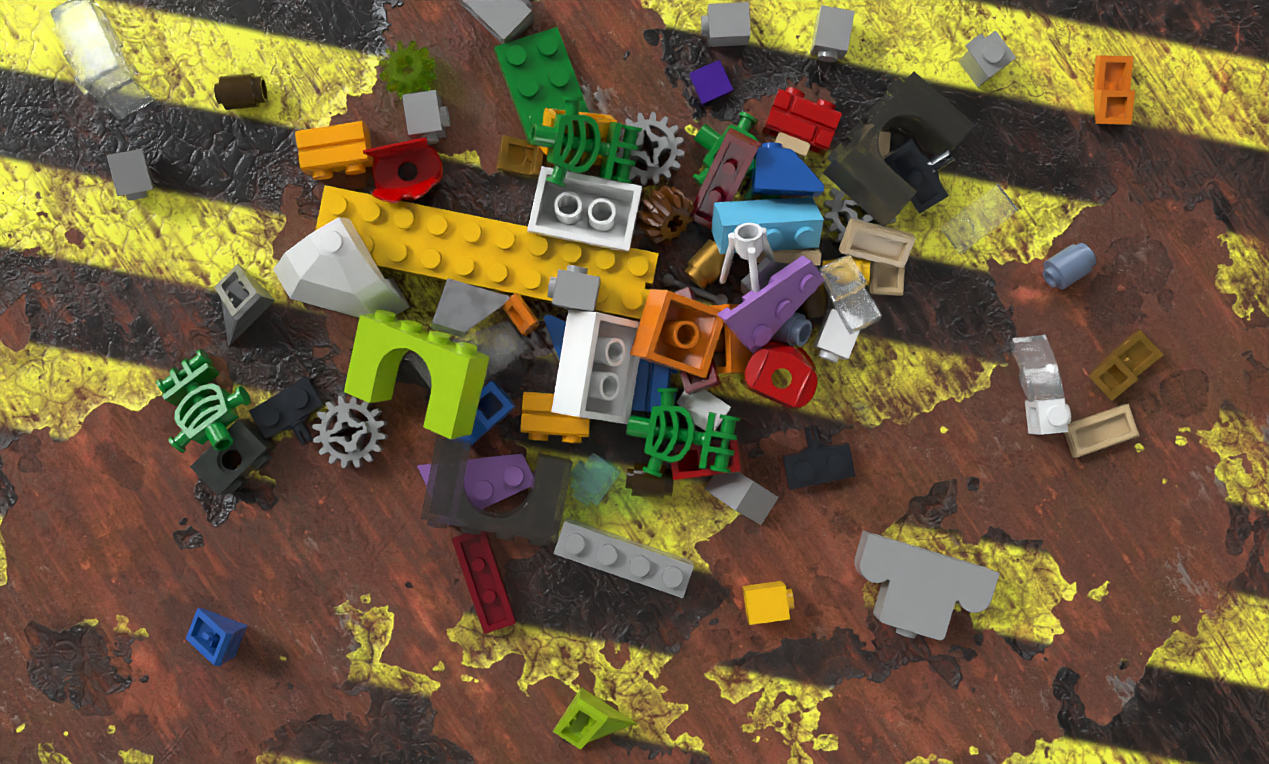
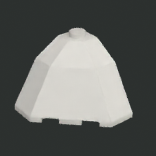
[273,217,410,318]

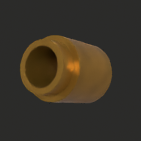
[684,239,734,289]

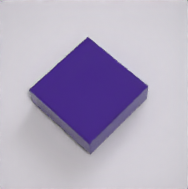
[689,60,733,106]

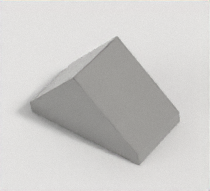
[705,472,779,525]

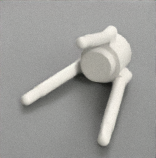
[719,223,776,293]

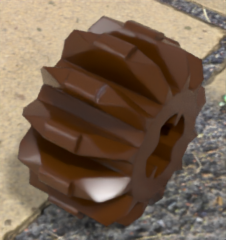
[636,185,694,245]

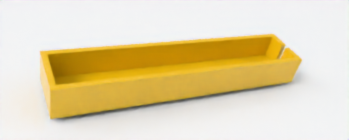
[315,185,659,322]

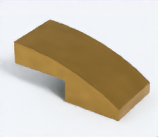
[496,135,555,178]
[1088,329,1164,401]

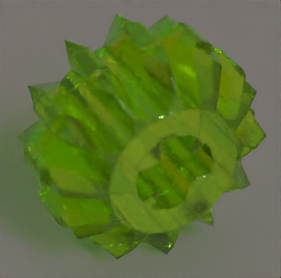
[379,41,436,99]

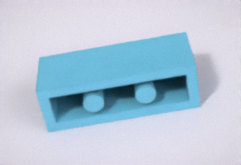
[711,197,824,254]

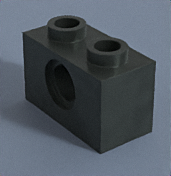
[190,419,276,496]

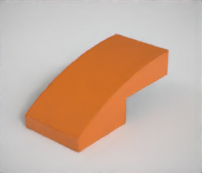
[1094,55,1135,125]
[502,293,540,337]

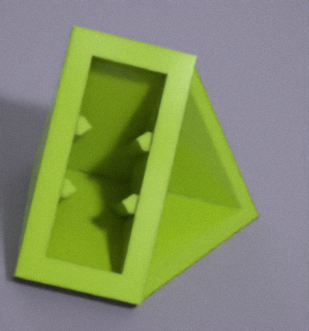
[553,687,636,750]

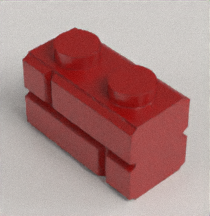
[762,87,842,156]

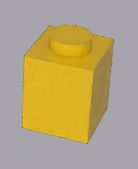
[742,581,794,625]

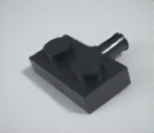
[883,138,955,214]
[249,376,326,446]
[782,425,855,490]

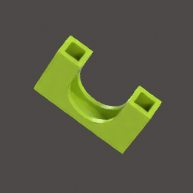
[344,309,490,439]

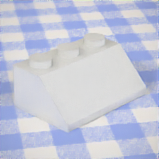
[527,166,642,253]
[551,309,640,424]

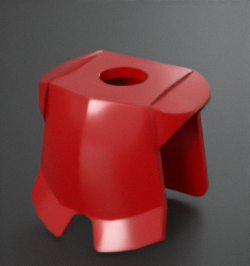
[363,137,443,203]
[740,339,818,409]

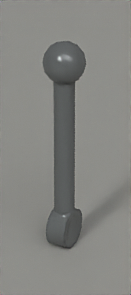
[662,274,728,305]

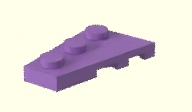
[717,255,825,354]
[417,453,537,526]

